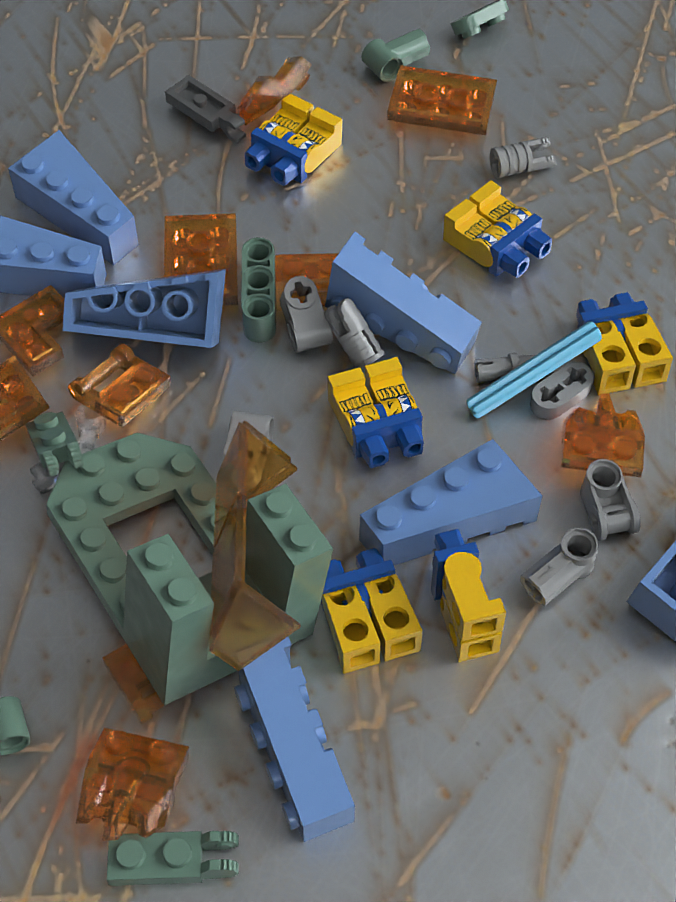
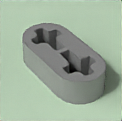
[530,362,594,420]

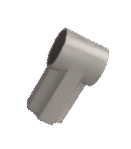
[520,527,599,606]

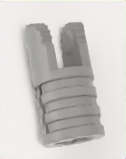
[489,137,557,179]
[324,298,385,369]

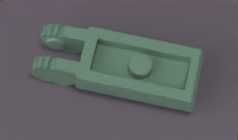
[25,411,84,477]
[107,831,239,886]

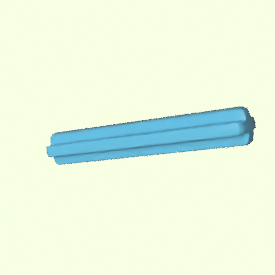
[466,321,602,418]

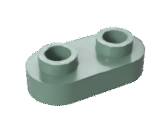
[450,0,509,39]

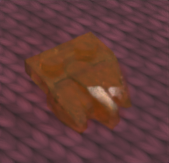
[237,56,312,126]
[561,393,645,478]
[76,727,189,841]

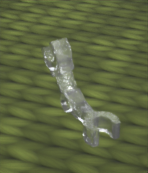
[30,406,107,494]

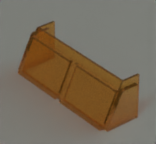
[209,421,301,671]

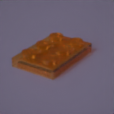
[387,65,497,135]
[164,213,238,305]

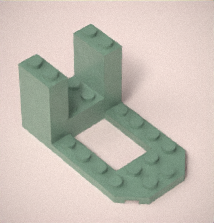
[46,433,333,706]

